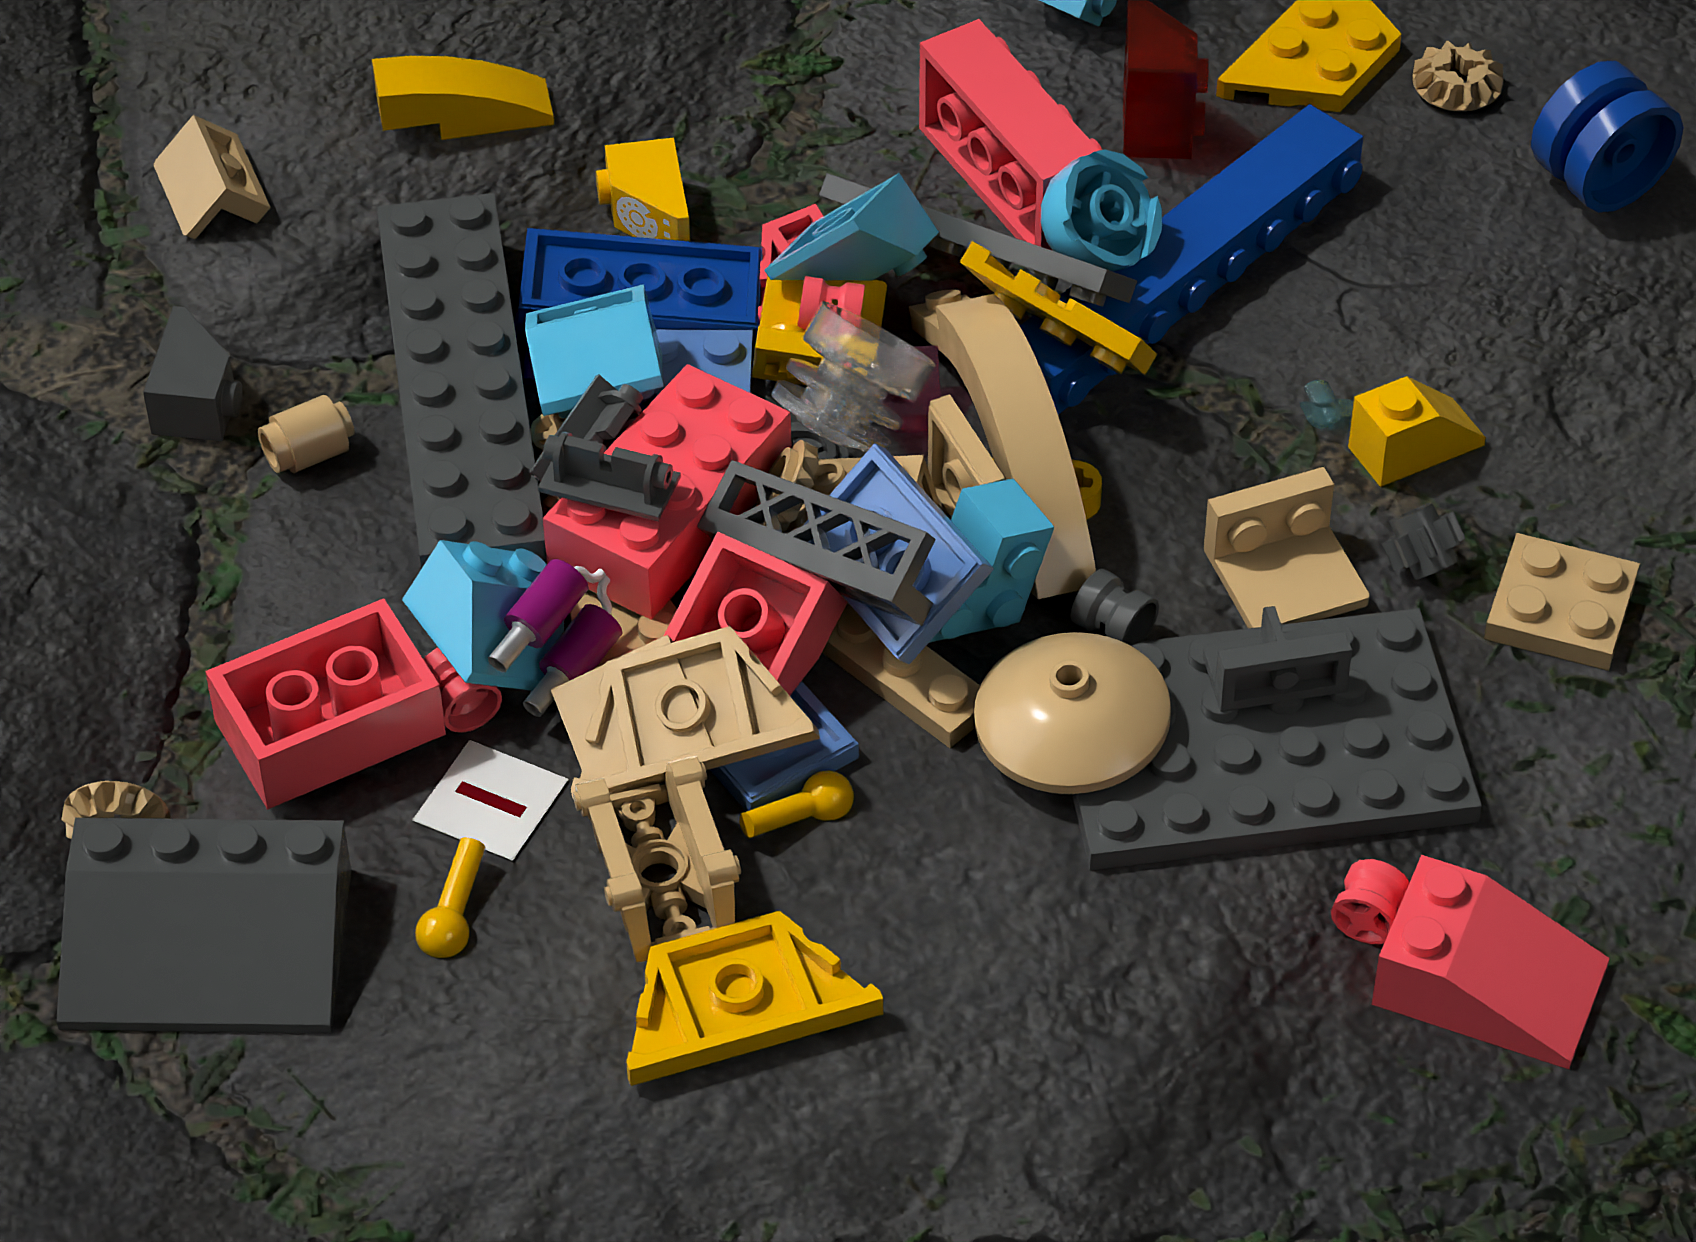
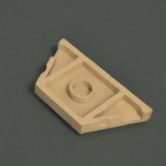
[571,626,820,798]

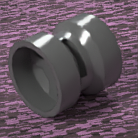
[1070,568,1160,643]

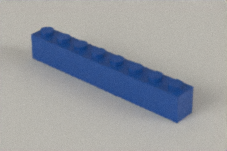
[1020,104,1363,415]

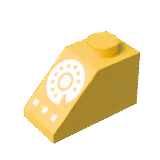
[596,137,690,241]

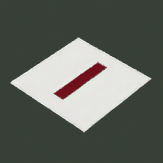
[412,740,569,861]

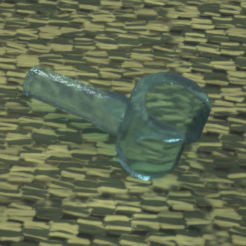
[1299,380,1354,429]

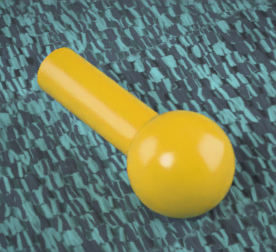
[739,770,854,838]
[415,837,486,958]

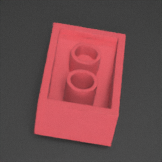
[664,531,847,696]
[1372,855,1610,1069]

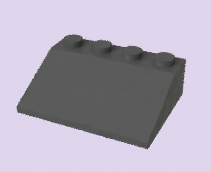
[57,818,351,1033]

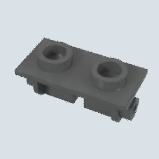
[529,374,643,499]
[538,432,681,521]

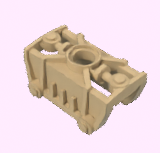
[573,756,741,962]

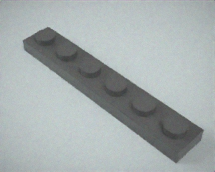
[819,173,1138,307]

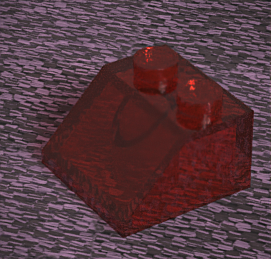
[1123,0,1209,159]

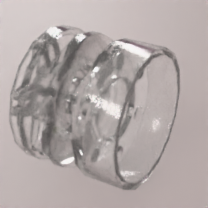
[771,301,936,452]

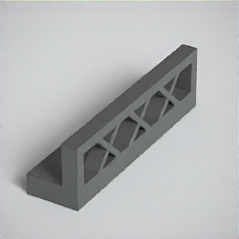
[697,460,936,626]

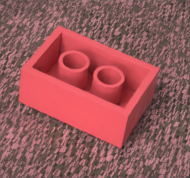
[205,598,446,810]

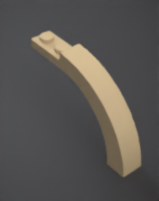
[909,290,1096,599]

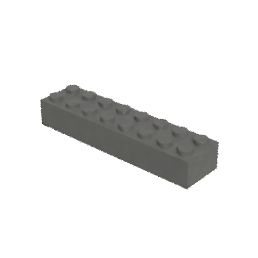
[376,193,547,569]

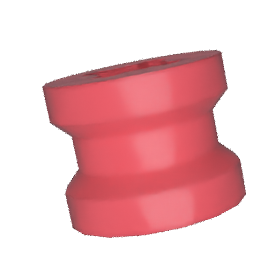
[1331,859,1410,944]

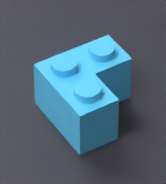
[929,478,1054,643]

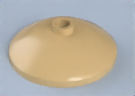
[974,632,1171,794]

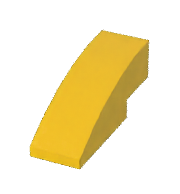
[372,56,554,140]

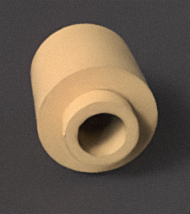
[258,395,355,473]

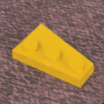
[960,241,1157,375]

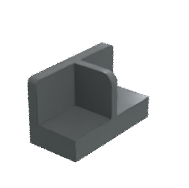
[1203,606,1352,712]

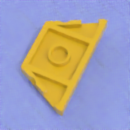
[1216,0,1402,112]
[626,911,883,1086]

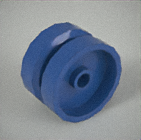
[1531,60,1684,213]

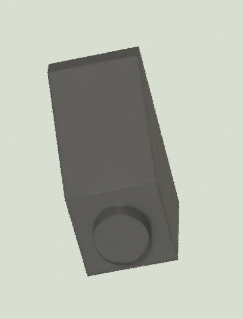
[143,306,242,441]

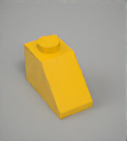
[1348,376,1486,487]

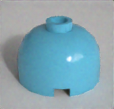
[1041,149,1162,271]

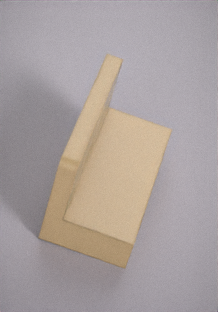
[154,115,271,239]

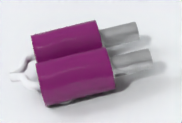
[488,559,623,717]

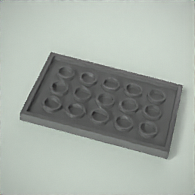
[1072,608,1482,871]

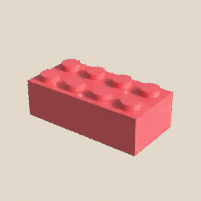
[919,19,1103,251]
[543,364,792,620]

